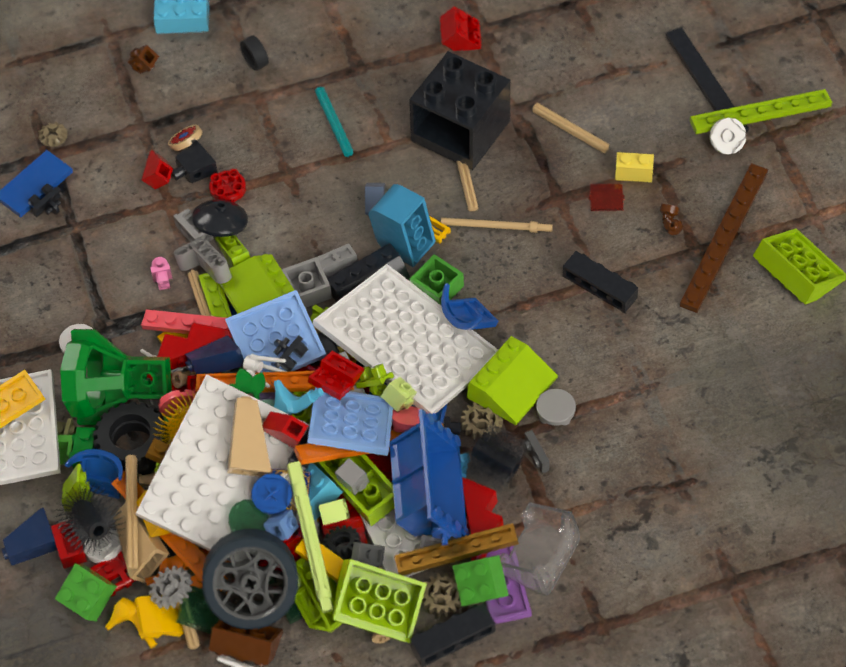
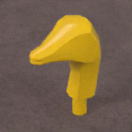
[105,598,157,648]

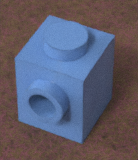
[263,509,299,540]

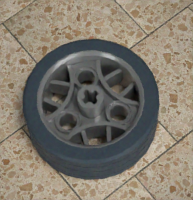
[202,529,298,629]

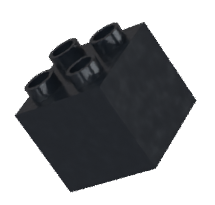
[409,51,511,170]

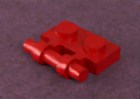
[90,551,136,598]

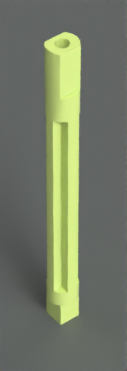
[287,461,333,613]

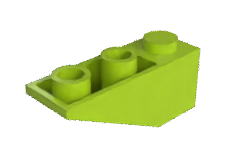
[214,235,250,268]
[62,464,93,511]

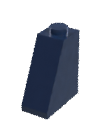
[185,335,244,377]
[1,507,57,566]

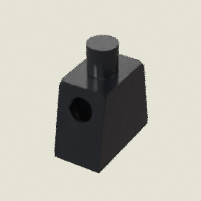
[172,140,218,183]

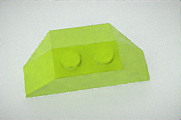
[295,557,343,632]

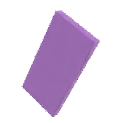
[485,546,532,624]

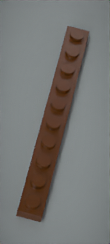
[680,163,768,313]

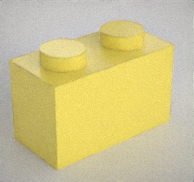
[615,152,654,182]

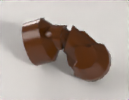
[660,204,683,235]

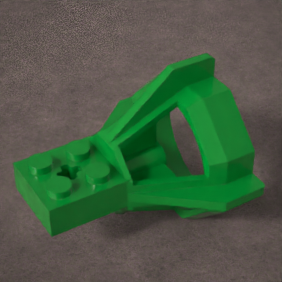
[60,329,172,425]

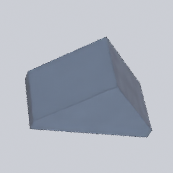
[365,183,385,215]

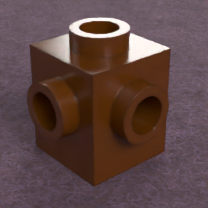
[128,45,159,74]

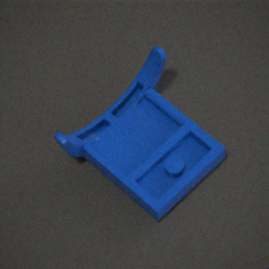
[441,283,499,330]
[65,449,123,499]

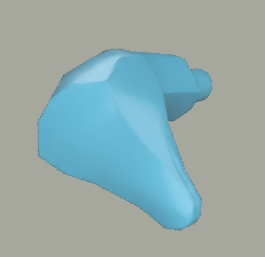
[274,380,324,415]

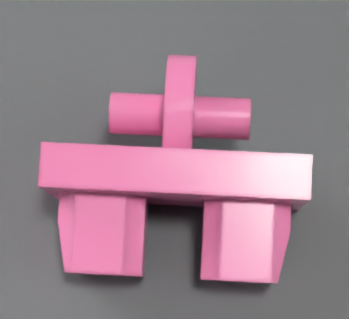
[150,257,172,290]

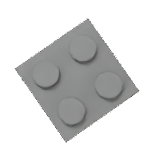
[281,257,332,308]

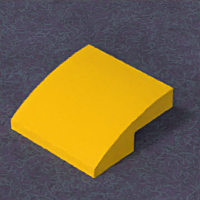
[134,596,184,638]

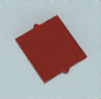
[589,184,625,211]

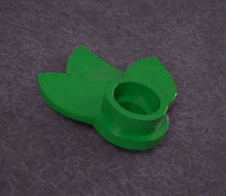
[229,369,266,400]

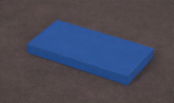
[0,150,73,217]

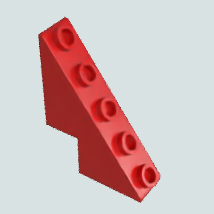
[157,322,235,370]
[462,477,504,561]

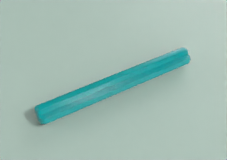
[315,86,353,157]

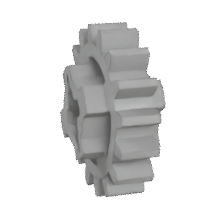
[149,566,193,610]

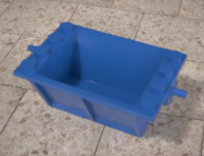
[390,409,470,545]

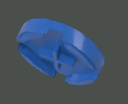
[251,474,292,515]

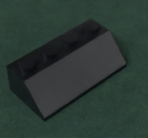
[327,243,411,302]

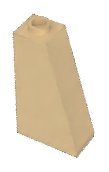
[227,396,271,477]
[114,502,169,583]

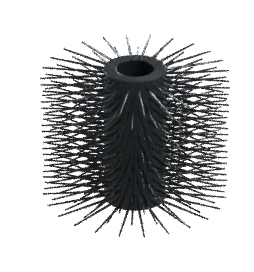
[462,422,530,494]
[53,485,126,557]

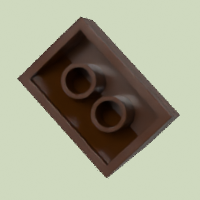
[209,620,283,666]

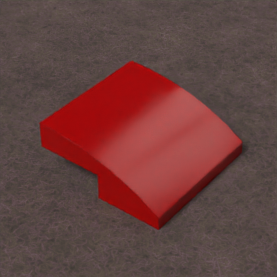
[308,350,364,401]

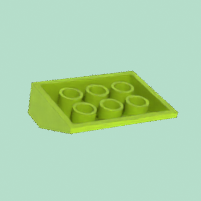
[753,229,846,305]
[220,254,295,314]
[467,336,558,425]
[332,559,427,644]

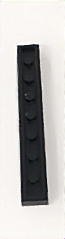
[666,27,749,133]

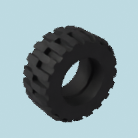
[93,402,170,479]

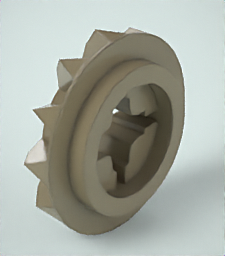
[39,122,68,147]

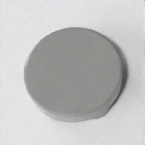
[536,389,576,426]

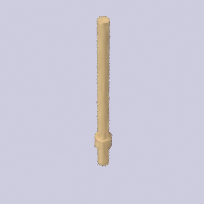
[441,218,553,233]

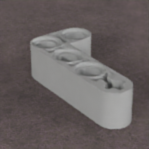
[174,238,232,284]

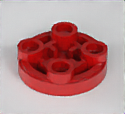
[209,169,246,202]

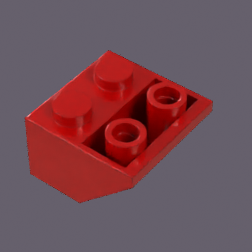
[440,6,482,51]

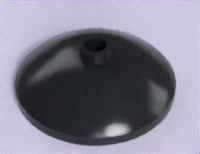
[192,199,248,237]

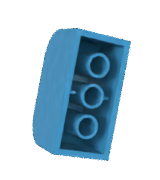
[368,184,436,268]

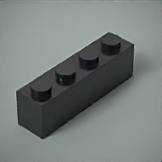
[562,251,638,313]
[410,603,496,667]

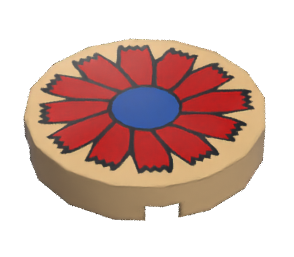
[168,125,202,151]

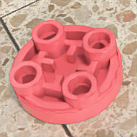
[392,406,428,432]

